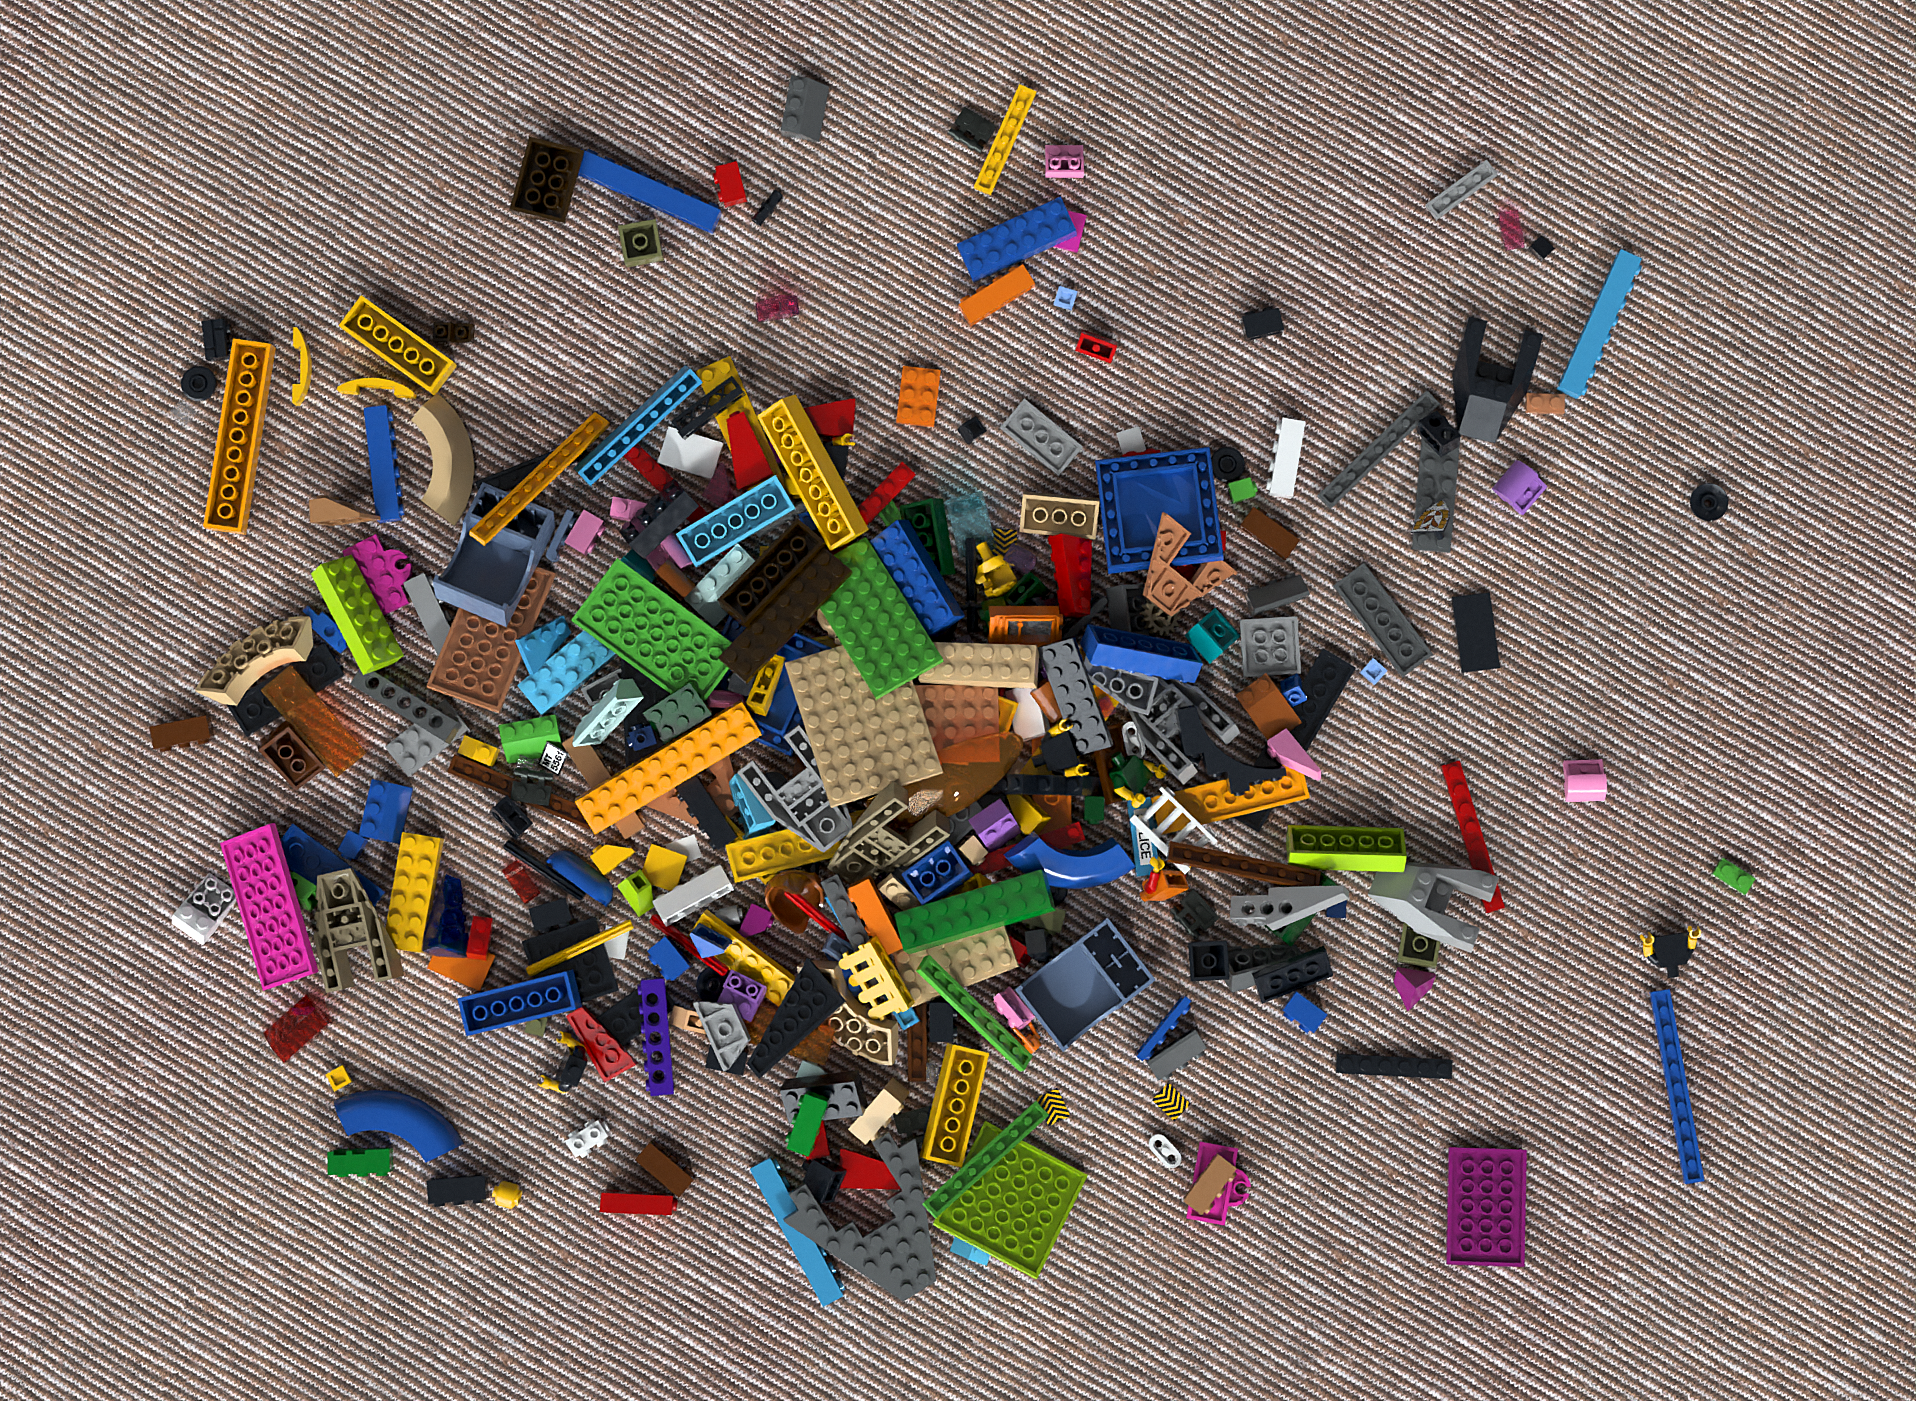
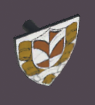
[1411,499,1450,540]

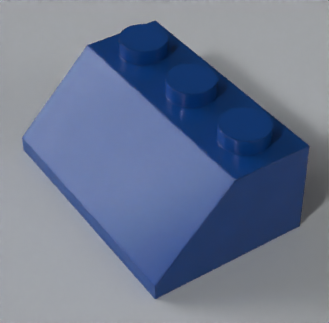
[359,779,413,844]
[901,840,974,905]

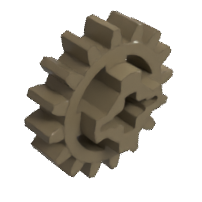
[1140,599,1181,637]

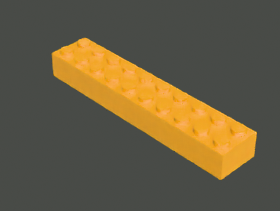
[203,338,276,535]
[575,699,762,834]

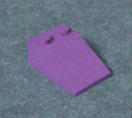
[968,799,1022,853]

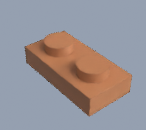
[1525,393,1565,414]

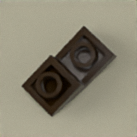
[433,322,475,344]

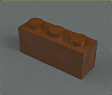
[1239,507,1300,560]
[149,715,215,753]
[635,1141,695,1197]

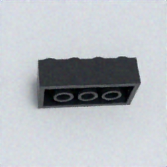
[619,479,699,559]
[780,1070,868,1124]

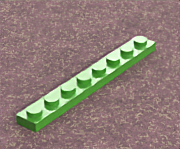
[916,955,1033,1071]
[922,1101,1049,1219]

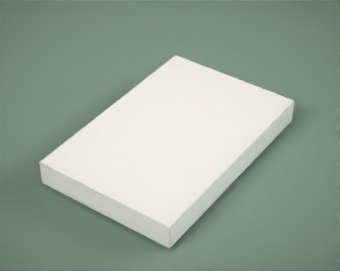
[657,427,724,480]

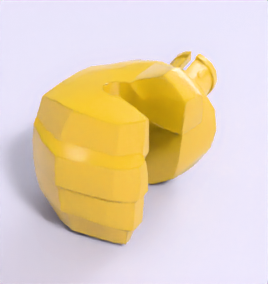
[975,541,1017,598]

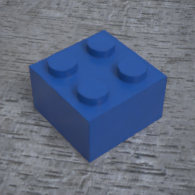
[647,936,693,981]

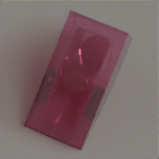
[755,295,799,322]
[702,463,733,507]

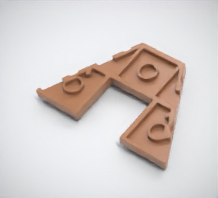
[1143,512,1238,616]
[644,755,739,825]

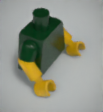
[1109,751,1168,808]

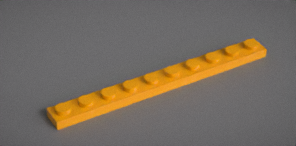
[469,412,610,546]

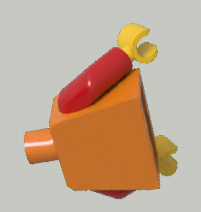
[1140,856,1191,902]

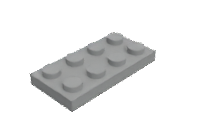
[1000,398,1083,477]
[385,699,469,777]

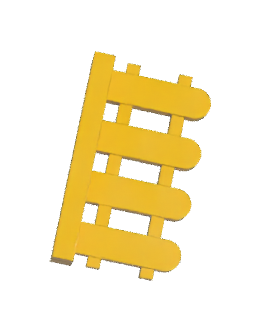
[839,936,915,1021]

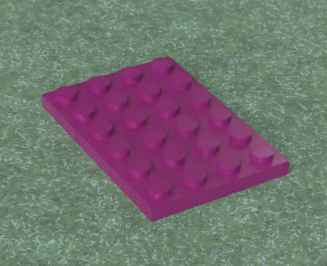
[1446,1147,1527,1267]

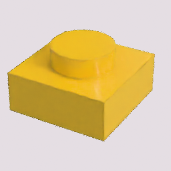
[325,1065,353,1092]

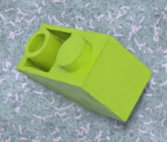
[617,869,654,917]

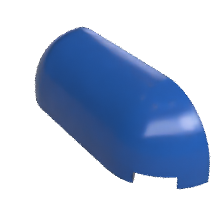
[546,850,613,907]

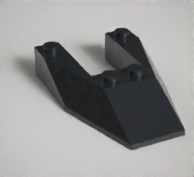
[1452,316,1543,444]

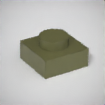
[524,1017,548,1037]

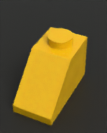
[457,735,501,767]
[590,844,636,875]

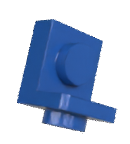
[1280,673,1307,707]

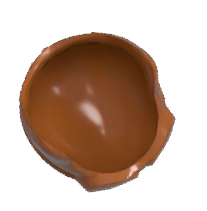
[765,870,825,934]

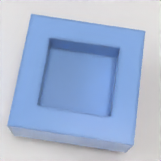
[1054,286,1078,311]
[1360,658,1388,685]

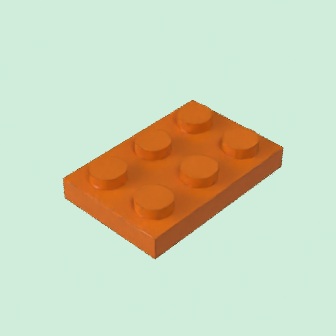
[896,366,941,427]

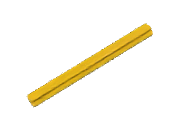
[526,920,634,976]

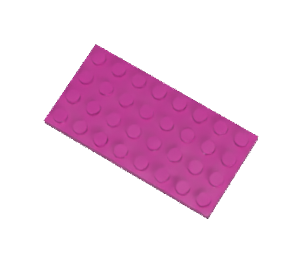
[220,823,319,991]

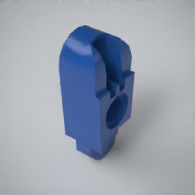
[302,605,348,653]

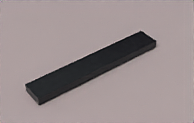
[475,449,588,491]

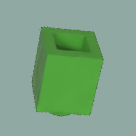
[1227,477,1258,504]

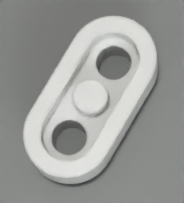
[1122,722,1145,758]
[1149,1134,1181,1168]

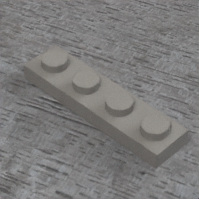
[1425,160,1498,221]

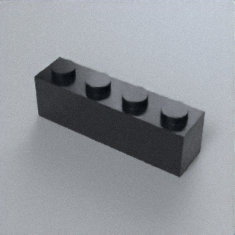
[675,775,739,851]

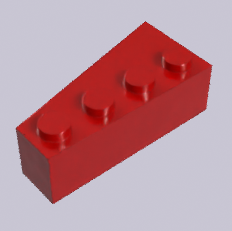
[1048,533,1092,618]

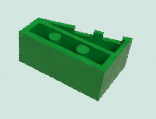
[785,1091,830,1157]
[327,1147,393,1177]

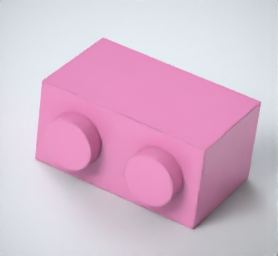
[565,510,606,555]

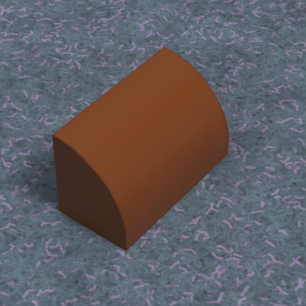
[653,558,696,601]
[1030,678,1063,723]

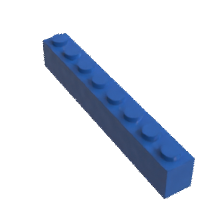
[578,149,722,234]

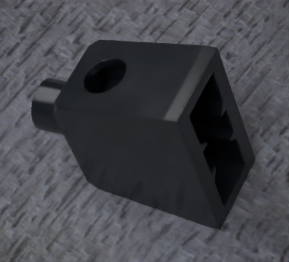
[802,1158,847,1204]

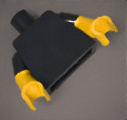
[822,433,855,485]
[1031,718,1089,777]
[1640,926,1701,978]
[537,1031,588,1093]

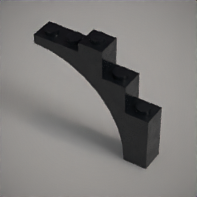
[1175,705,1287,796]
[982,774,1104,797]

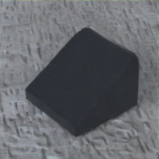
[1528,235,1555,262]
[958,416,987,444]

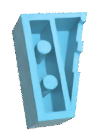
[729,773,776,840]

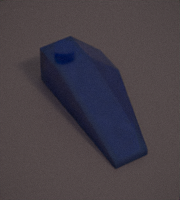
[422,874,469,958]

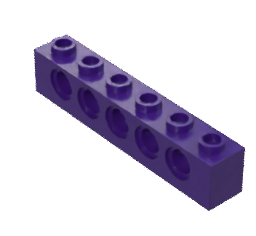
[637,976,674,1096]

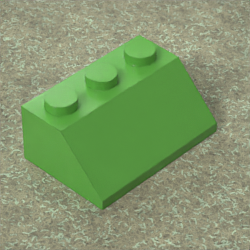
[499,715,564,764]

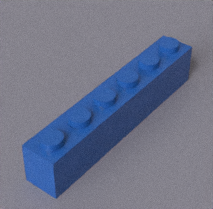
[364,405,405,523]

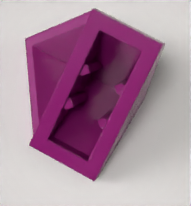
[1393,967,1436,1011]

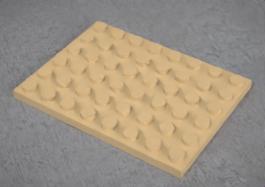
[785,646,943,808]

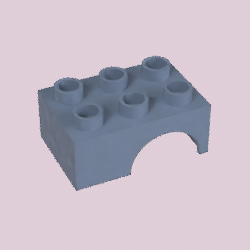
[433,482,555,627]
[1014,918,1155,1052]

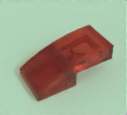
[502,860,541,904]

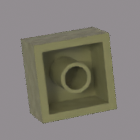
[618,219,664,267]
[1397,922,1440,969]

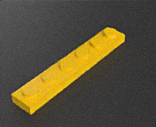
[974,84,1037,196]

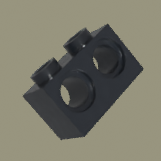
[1417,410,1461,457]
[489,795,533,840]

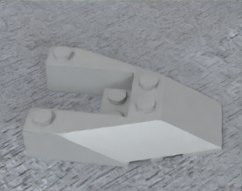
[1127,675,1240,785]
[737,724,853,853]
[1368,862,1499,953]

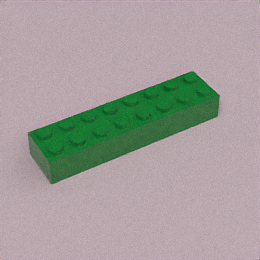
[894,869,1056,954]

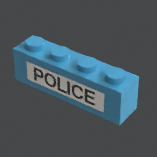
[1126,797,1163,877]

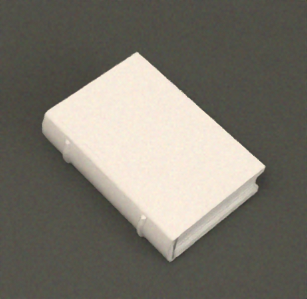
[1005,688,1050,742]

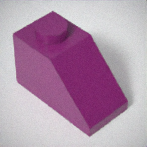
[738,903,775,938]

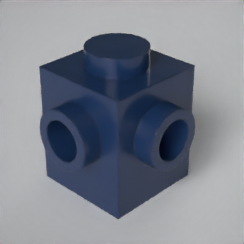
[626,724,657,751]

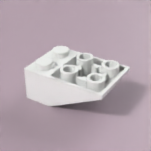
[172,873,237,945]

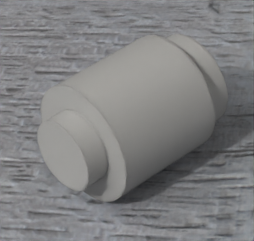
[715,905,745,926]

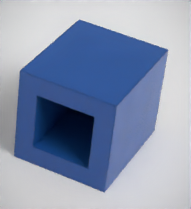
[338,830,369,861]

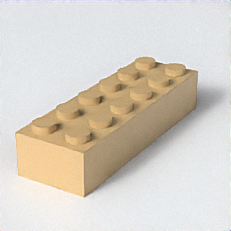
[919,642,1039,688]

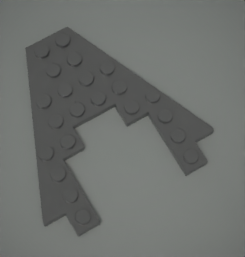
[783,1131,936,1301]

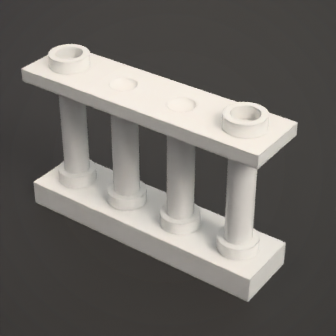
[1129,786,1217,874]

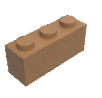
[1182,1153,1237,1215]

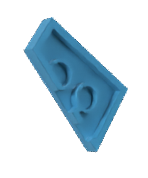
[515,616,571,675]

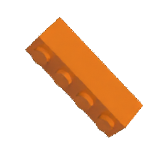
[958,264,1035,327]
[847,875,903,955]

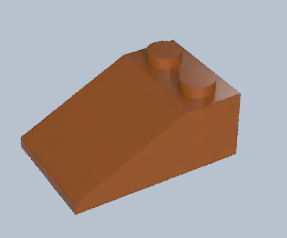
[1235,673,1302,740]

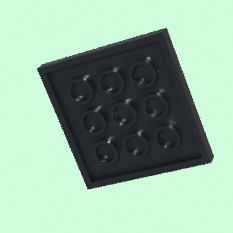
[522,917,619,1003]

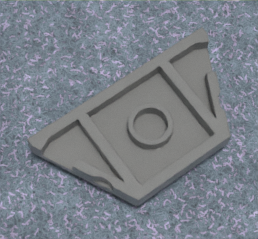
[693,1001,751,1072]

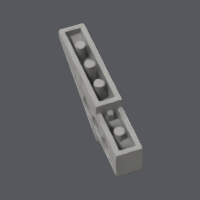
[1230,885,1349,930]

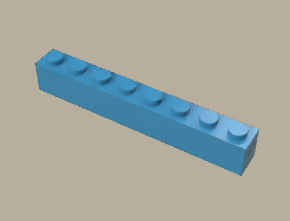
[1556,249,1642,399]
[574,365,703,486]
[750,1157,846,1307]

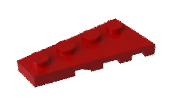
[566,1006,638,1083]

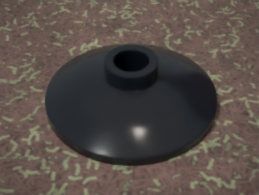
[1690,483,1728,521]
[696,967,729,1002]

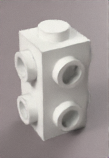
[565,1118,610,1158]

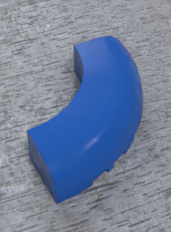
[1004,831,1136,889]
[334,1090,464,1163]

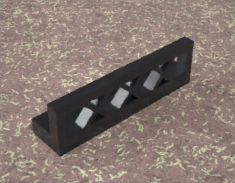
[671,376,746,440]

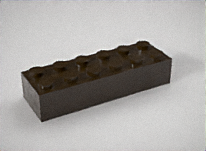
[717,518,828,629]

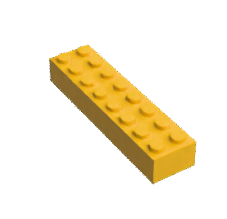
[757,394,869,551]

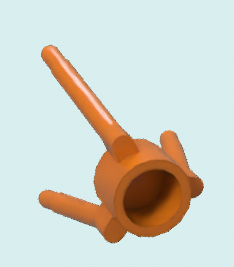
[1007,1022,1042,1054]

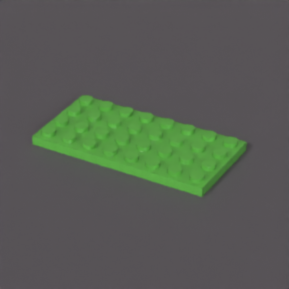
[819,537,944,700]
[571,558,732,700]

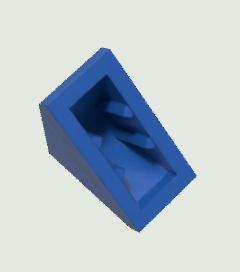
[690,923,733,958]

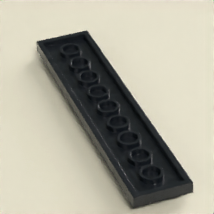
[1232,648,1356,833]

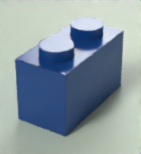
[1281,991,1328,1034]

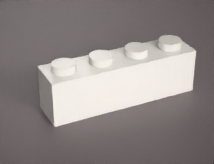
[1266,418,1305,499]
[652,865,734,927]

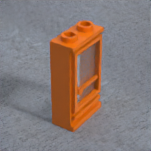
[987,606,1063,647]

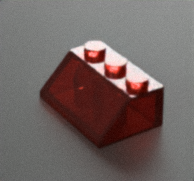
[263,994,332,1063]

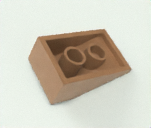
[309,495,381,526]

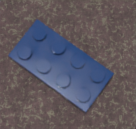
[1134,995,1191,1062]

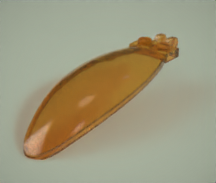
[856,731,1024,830]

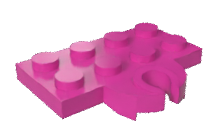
[342,534,413,616]
[1186,1141,1251,1226]

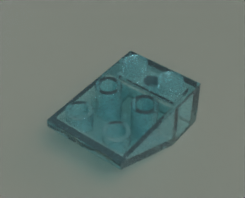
[945,491,997,558]

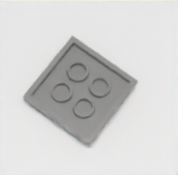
[1239,616,1301,678]

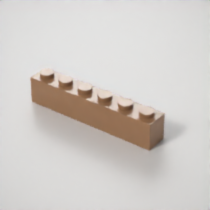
[562,735,647,840]

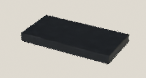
[1451,592,1500,673]
[1252,945,1333,1004]
[596,975,677,1046]

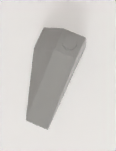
[1084,656,1159,715]

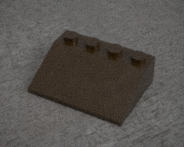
[510,136,585,224]

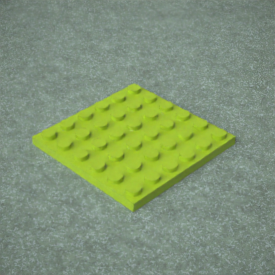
[933,1121,1088,1279]

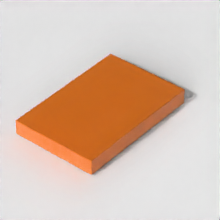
[427,933,496,991]

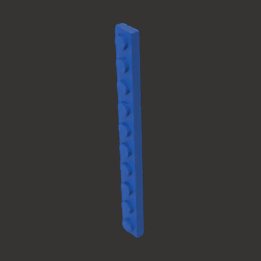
[1649,989,1704,1184]

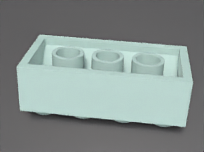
[684,543,756,627]
[572,679,644,747]

